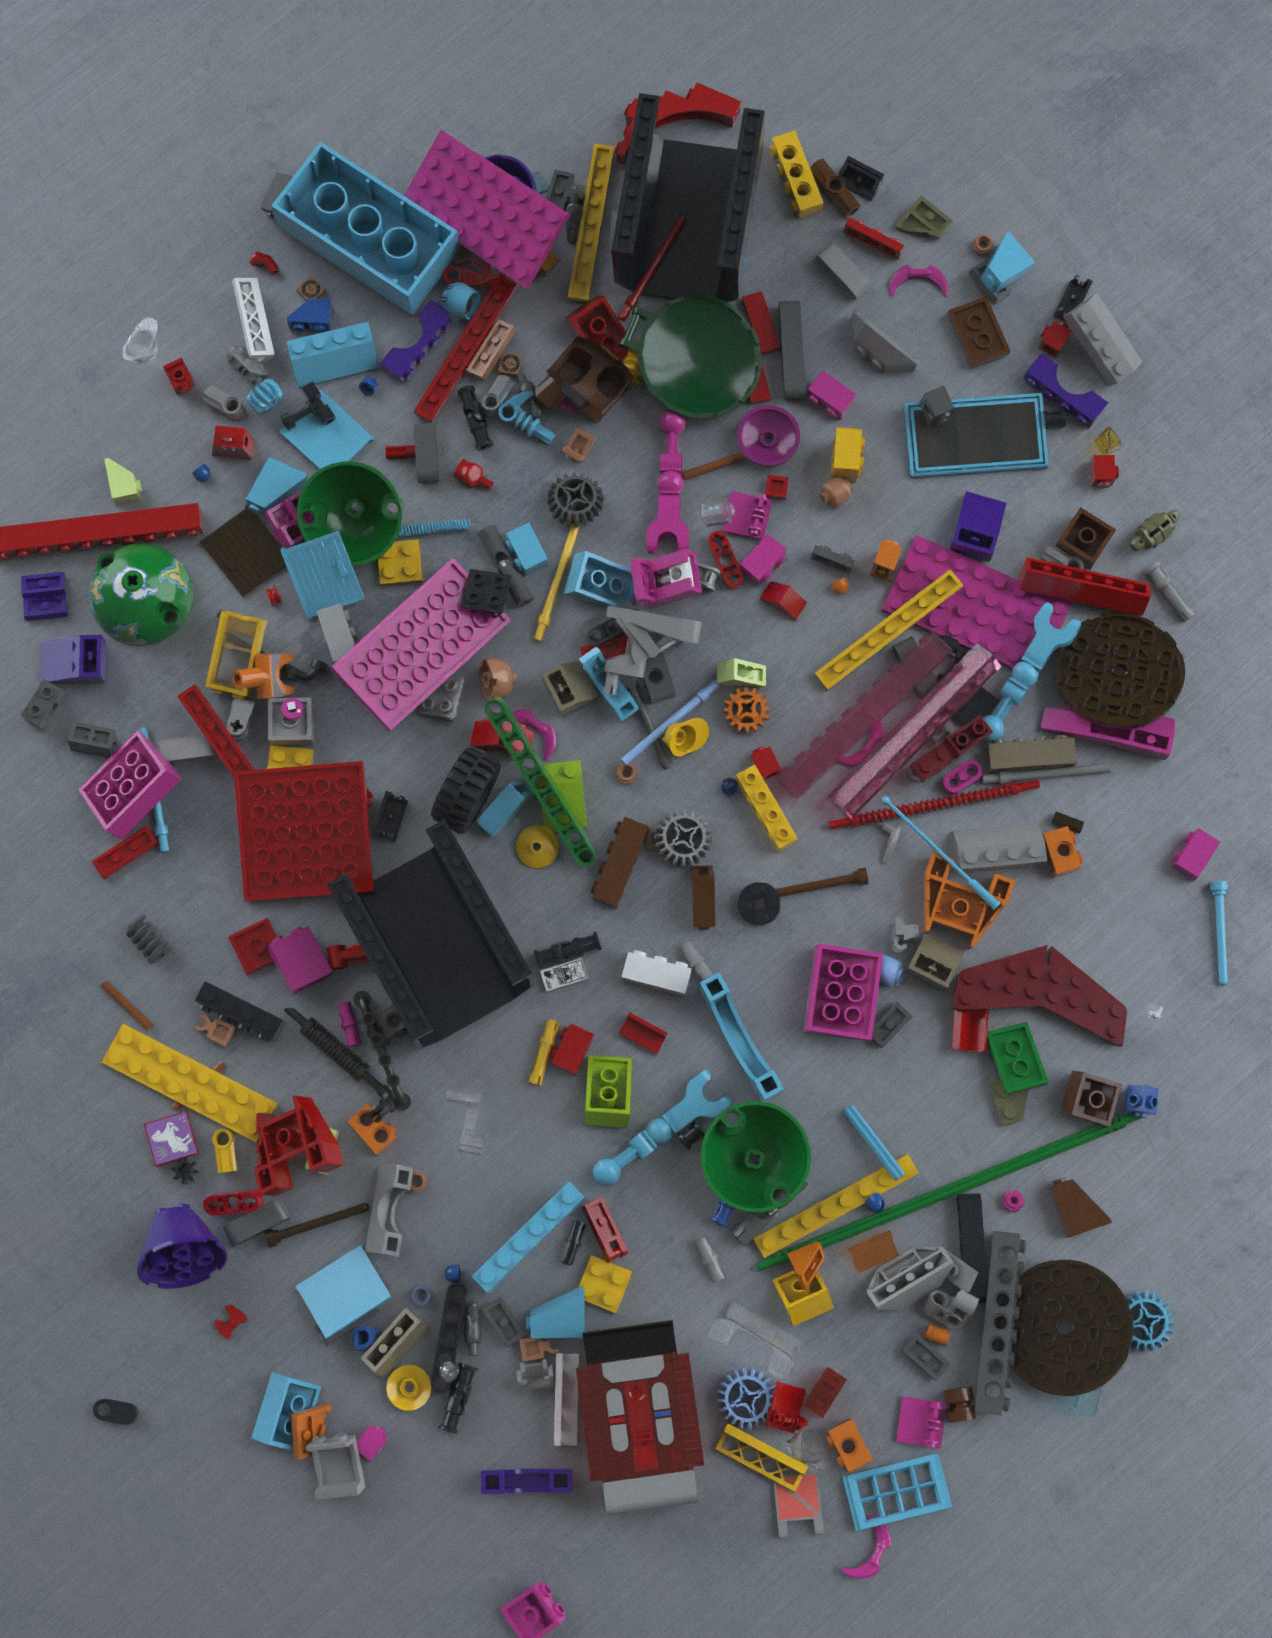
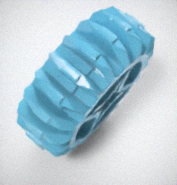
[1126,1291,1175,1352]

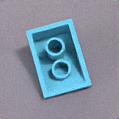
[564,551,634,607]

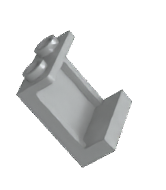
[306,1433,366,1500]

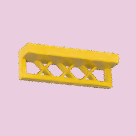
[715,1424,808,1492]

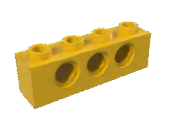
[769,130,824,219]
[735,765,798,853]

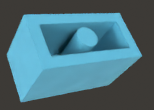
[505,523,548,576]

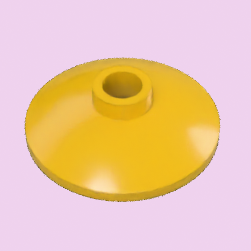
[516,825,559,868]
[386,1365,432,1411]

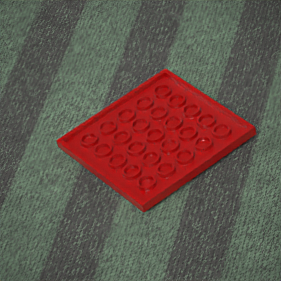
[234,761,375,902]

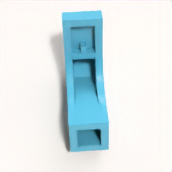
[579,647,639,721]

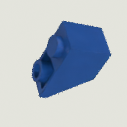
[287,299,333,333]

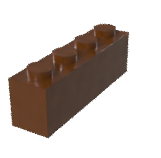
[590,817,649,909]

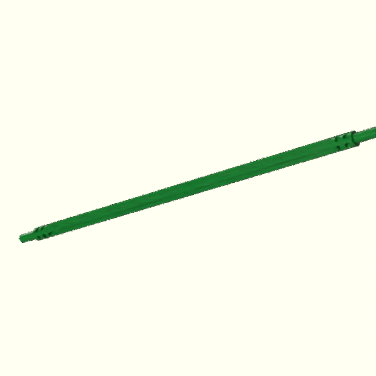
[756,1113,1142,1272]

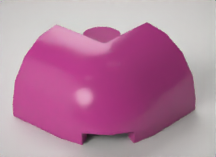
[264,490,314,547]

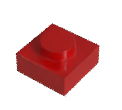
[765,475,789,500]

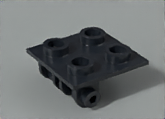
[461,569,512,618]
[940,674,999,726]

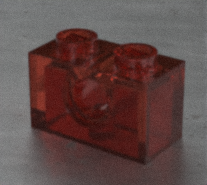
[802,1367,847,1418]

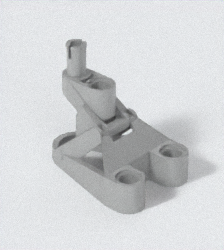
[603,606,702,695]

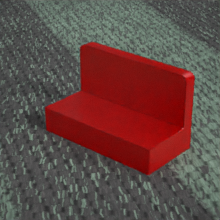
[952,1009,989,1052]
[619,1012,668,1055]

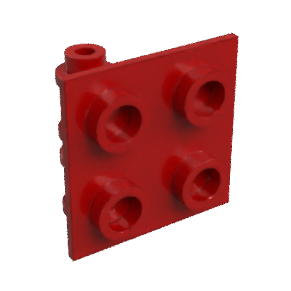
[766,1381,808,1434]

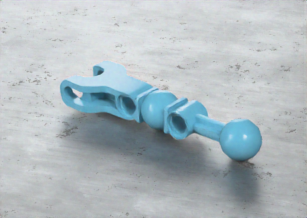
[983,602,1081,742]
[593,1070,732,1186]

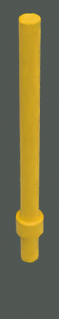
[533,523,580,642]

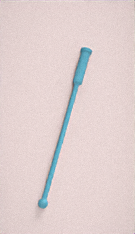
[881,796,1001,911]

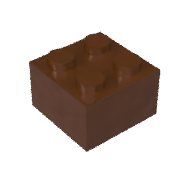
[1056,507,1116,571]

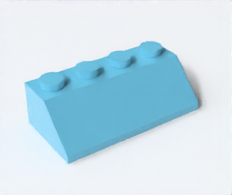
[286,322,380,388]

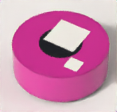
[281,698,303,721]

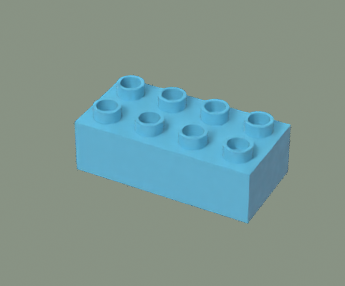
[271,141,460,315]

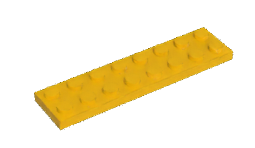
[102,1024,278,1143]

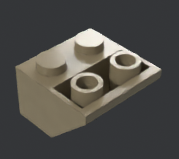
[542,660,599,717]
[906,933,964,991]

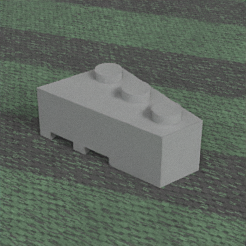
[316,603,357,684]

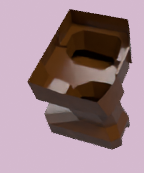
[534,336,634,423]

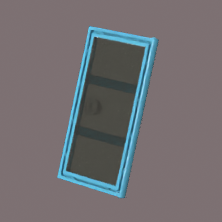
[904,393,1049,478]

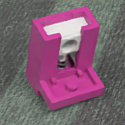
[630,549,702,609]

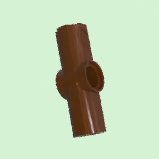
[810,159,861,218]

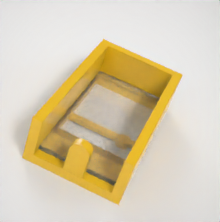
[205,611,268,699]

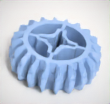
[716,1368,775,1430]

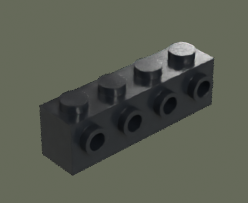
[194,981,286,1043]

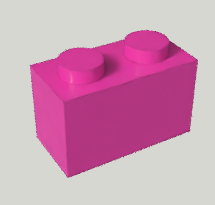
[807,370,857,420]
[740,534,787,586]
[1172,828,1220,881]

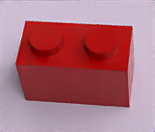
[550,1023,594,1076]

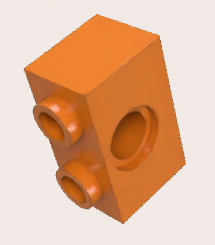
[870,540,902,582]
[1043,826,1083,878]
[826,1418,873,1472]

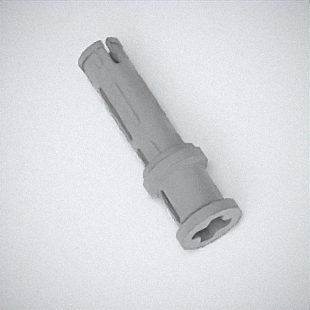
[1144,562,1195,622]

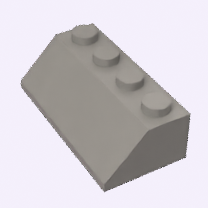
[1063,292,1143,386]
[953,823,1047,874]

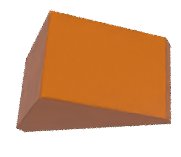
[787,1242,825,1290]

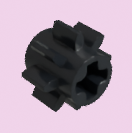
[171,1156,200,1185]

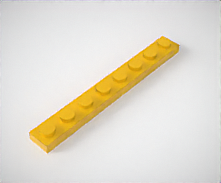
[568,143,614,303]
[815,569,963,690]
[753,1154,919,1258]

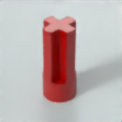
[385,445,416,459]

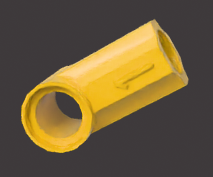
[212,1129,238,1174]

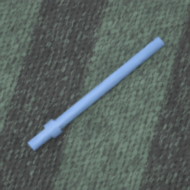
[620,679,721,766]

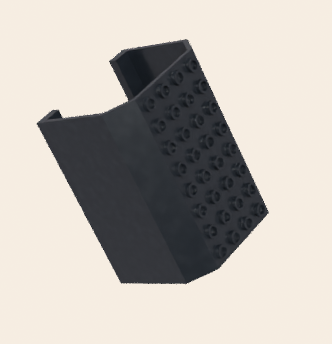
[611,93,765,303]
[327,819,535,1050]

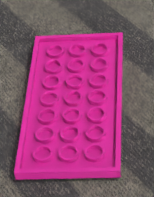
[404,130,571,288]
[882,535,1071,678]
[330,558,511,732]

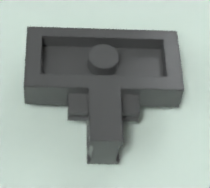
[546,170,585,210]

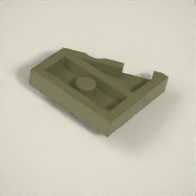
[895,195,953,239]
[989,1080,1029,1126]

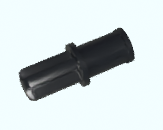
[560,1220,586,1266]

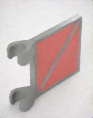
[773,1472,824,1539]

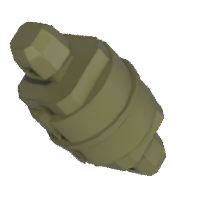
[1130,510,1180,551]

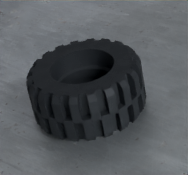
[431,747,501,834]

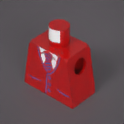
[212,425,255,460]

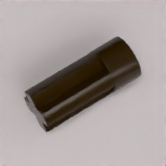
[1051,811,1084,834]

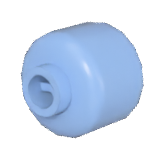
[879,955,905,987]

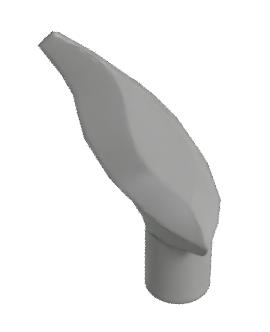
[882,823,901,864]

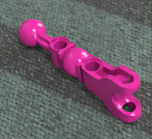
[646,410,690,554]

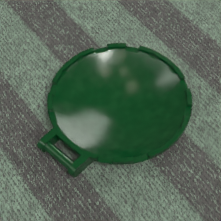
[618,295,762,419]

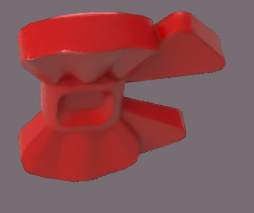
[215,1305,248,1339]

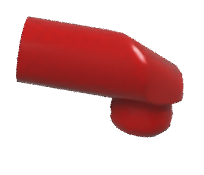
[249,251,280,275]

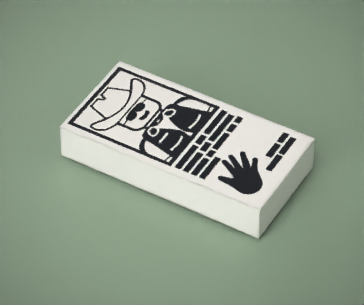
[540,958,588,992]

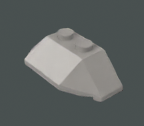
[851,309,919,373]
[866,1246,955,1310]

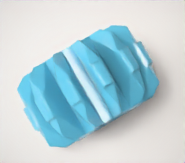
[246,379,283,414]

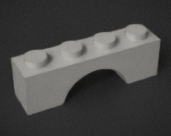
[365,1163,414,1257]

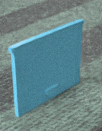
[279,390,374,470]
[280,530,365,620]
[294,1244,392,1339]

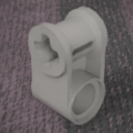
[680,563,721,593]
[227,698,257,741]

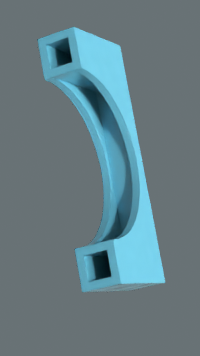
[698,972,784,1102]
[472,1181,585,1294]

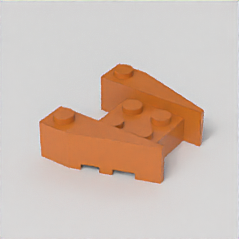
[923,852,1016,949]

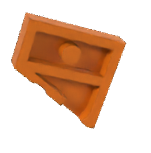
[291,1403,332,1460]

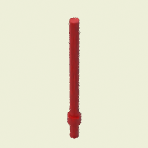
[617,215,687,322]

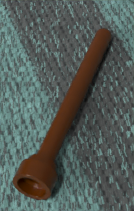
[776,867,869,897]

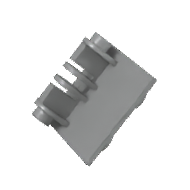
[222,345,269,385]
[417,676,465,722]

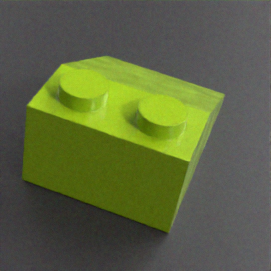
[539,760,587,832]
[584,1055,632,1128]

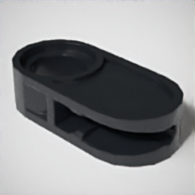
[93,1399,139,1425]

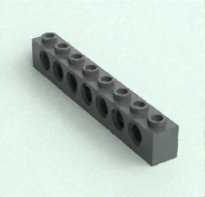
[975,1231,1026,1416]

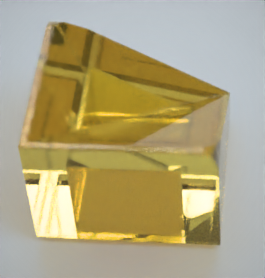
[1094,427,1121,455]

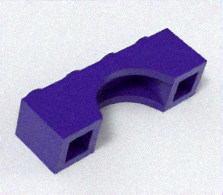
[380,300,452,384]
[1023,353,1109,428]
[481,1468,573,1494]

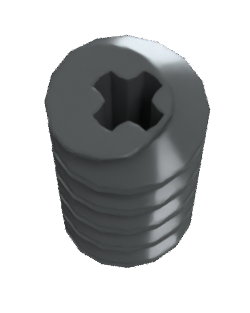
[126,914,173,964]

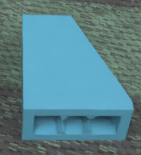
[981,232,1035,295]
[246,457,308,514]
[476,779,536,836]
[526,1287,585,1339]

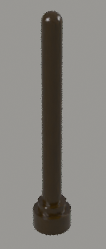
[264,1203,369,1248]

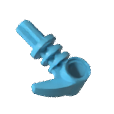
[498,390,555,444]

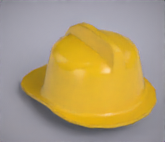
[662,718,709,757]

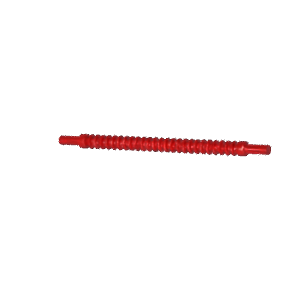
[828,780,1040,830]

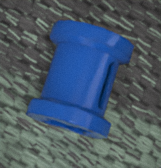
[709,1199,736,1228]

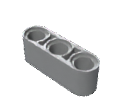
[816,243,871,300]
[154,735,218,765]

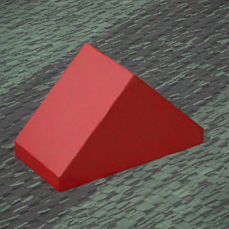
[760,581,807,621]

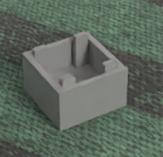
[268,697,314,746]

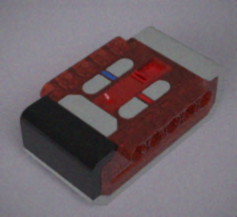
[576,1320,704,1515]

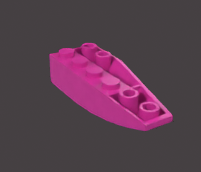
[1040,708,1175,760]

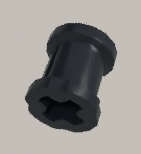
[1043,409,1066,429]
[677,1121,705,1150]

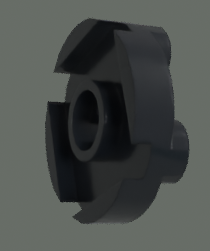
[737,882,781,925]

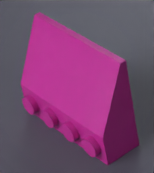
[78,730,181,840]
[803,944,883,1041]

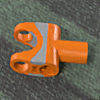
[232,653,295,699]

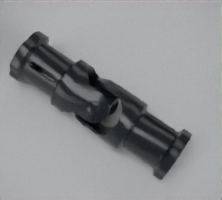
[457,385,494,451]
[534,931,602,969]
[438,1362,478,1434]

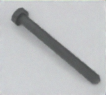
[624,680,671,770]

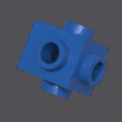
[1125,1085,1159,1118]

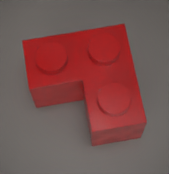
[470,718,534,755]

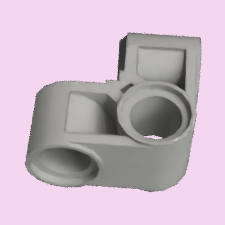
[923,1289,979,1330]

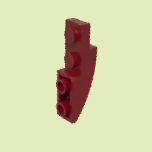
[910,715,993,783]

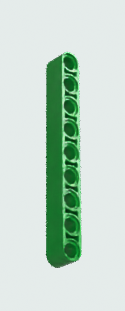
[484,696,596,867]

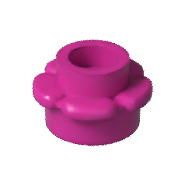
[1003,1190,1025,1212]

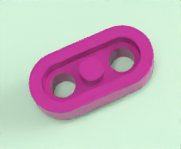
[942,760,983,794]

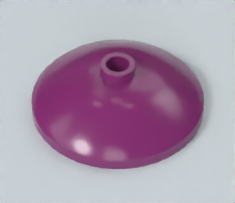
[737,405,800,467]

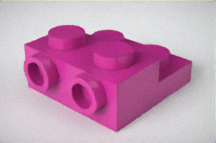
[500,1580,566,1638]

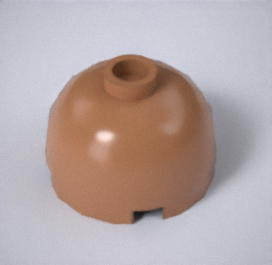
[479,658,516,701]

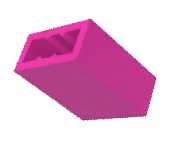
[268,926,332,996]

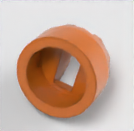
[831,577,849,594]

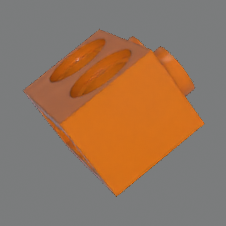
[347,1104,398,1156]

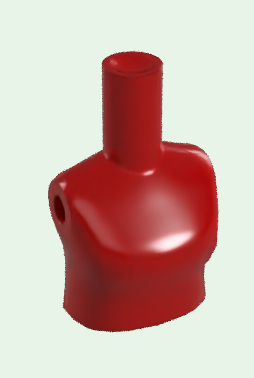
[453,458,494,490]

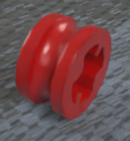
[265,585,282,607]

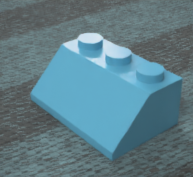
[252,1372,322,1450]

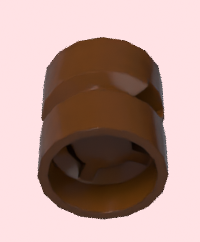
[943,1386,978,1423]

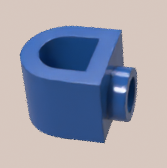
[352,1326,382,1351]

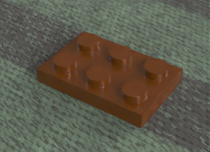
[947,296,1011,368]

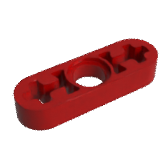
[708,531,743,590]
[203,1189,264,1216]

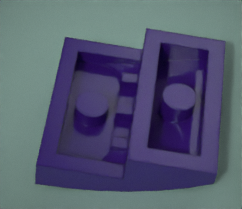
[21,572,68,621]

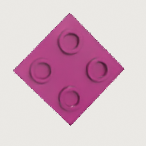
[722,491,772,539]
[896,1396,947,1449]

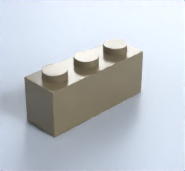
[360,1307,430,1378]

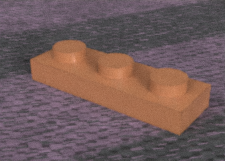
[466,319,517,381]

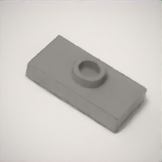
[945,1249,979,1292]

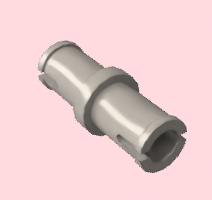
[679,941,713,981]
[694,1236,726,1283]

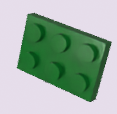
[987,1022,1049,1096]

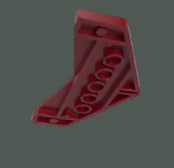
[952,945,1127,1047]

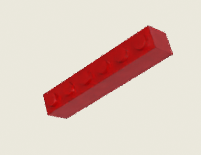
[1019,557,1151,616]

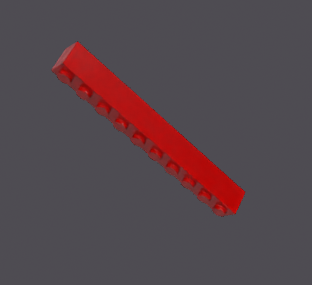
[0,503,204,561]

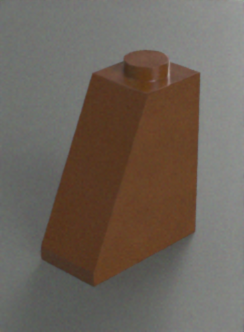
[691,865,715,930]
[1048,1177,1112,1238]

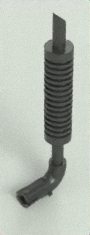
[284,1008,396,1123]

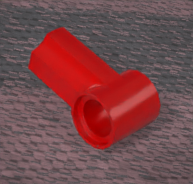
[327,944,370,970]

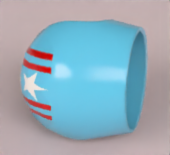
[441,282,480,320]

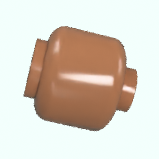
[820,476,853,508]

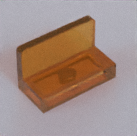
[848,1230,898,1273]

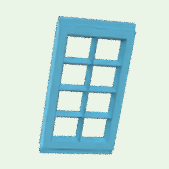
[842,1453,952,1531]

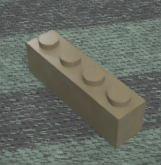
[986,735,1077,773]

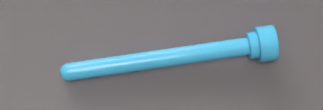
[1210,881,1228,986]

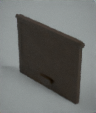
[200,505,286,598]

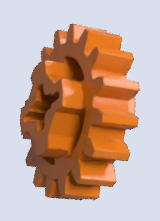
[723,687,770,734]

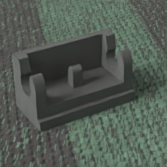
[67,721,117,758]

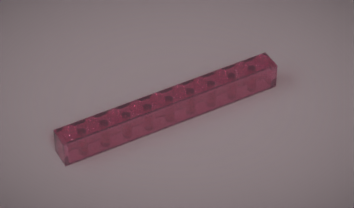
[778,631,952,800]
[827,644,1001,820]

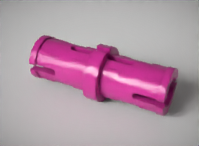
[337,1001,362,1047]

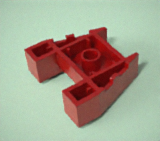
[255,1095,344,1196]

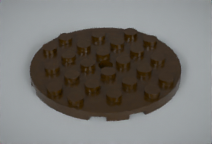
[1055,613,1185,729]
[997,1259,1134,1396]

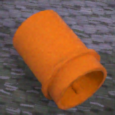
[924,1323,950,1346]

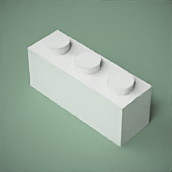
[621,950,692,997]

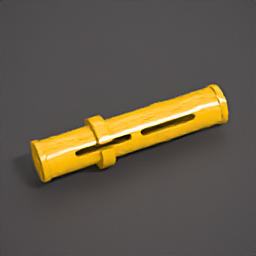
[528,1019,560,1086]

